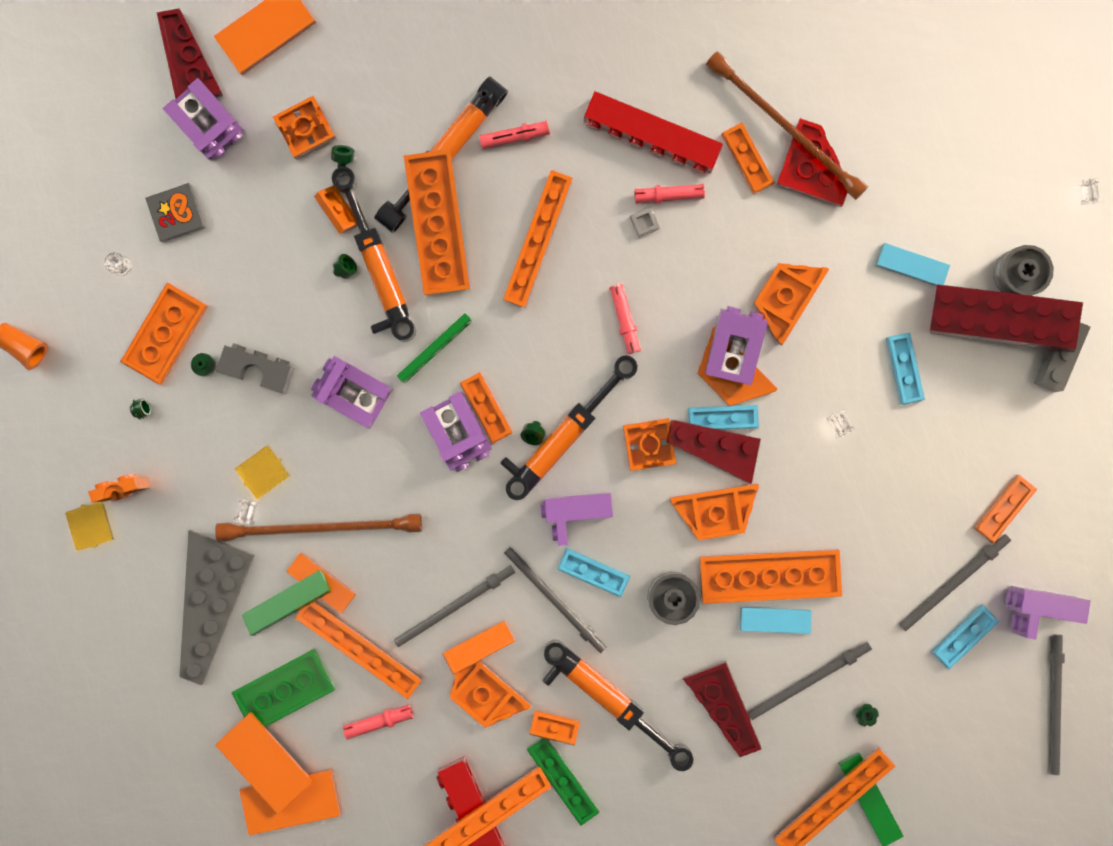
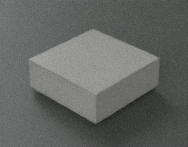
[630,207,660,238]

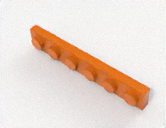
[503,170,573,308]
[295,601,422,699]
[774,747,896,846]
[422,767,552,846]

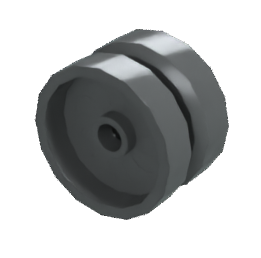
[993,245,1054,296]
[647,571,700,625]

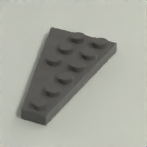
[179,530,255,685]

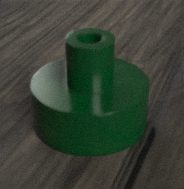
[331,145,355,167]
[333,254,357,279]
[191,353,216,377]
[520,421,545,445]

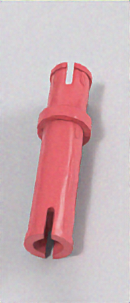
[479,120,550,149]
[634,184,705,204]
[609,284,641,354]
[343,704,414,740]

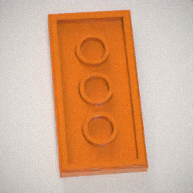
[214,0,316,75]
[120,283,208,385]
[215,712,314,814]
[239,769,341,835]

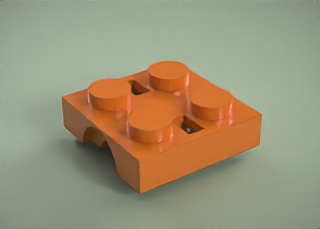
[273,96,336,160]
[623,418,676,471]
[88,474,150,503]

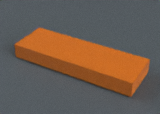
[721,122,775,195]
[460,372,513,444]
[974,475,1037,543]
[286,553,356,613]
[442,621,515,675]

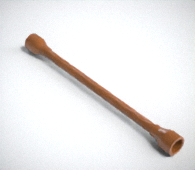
[706,51,869,200]
[215,514,422,542]

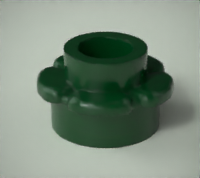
[130,398,151,420]
[856,704,879,727]

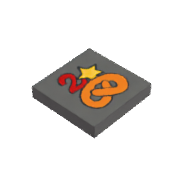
[145,183,205,242]

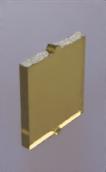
[235,445,290,500]
[65,502,114,551]

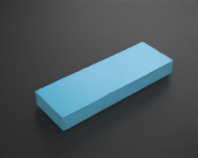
[876,243,950,286]
[886,332,925,405]
[688,405,759,430]
[557,548,630,597]
[931,604,999,669]
[740,607,812,634]

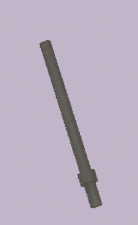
[899,534,1011,631]
[504,547,607,653]
[394,565,516,647]
[1050,634,1065,775]
[748,642,872,720]

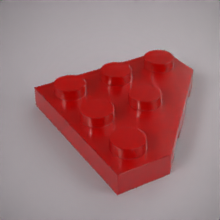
[776,118,847,207]

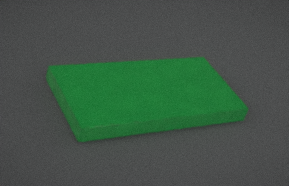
[231,648,336,727]

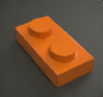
[314,185,358,234]
[529,711,580,746]

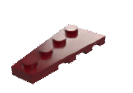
[156,8,223,102]
[666,420,761,484]
[683,661,762,757]

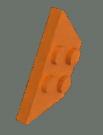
[753,263,829,346]
[697,326,778,406]
[670,484,759,540]
[449,661,532,728]

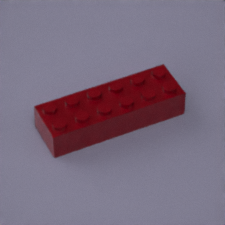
[930,284,1083,352]

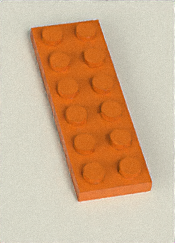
[403,149,470,295]
[699,549,842,604]

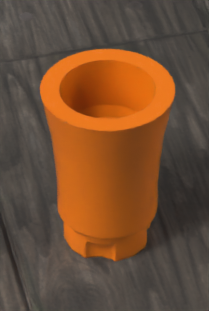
[0,322,48,370]

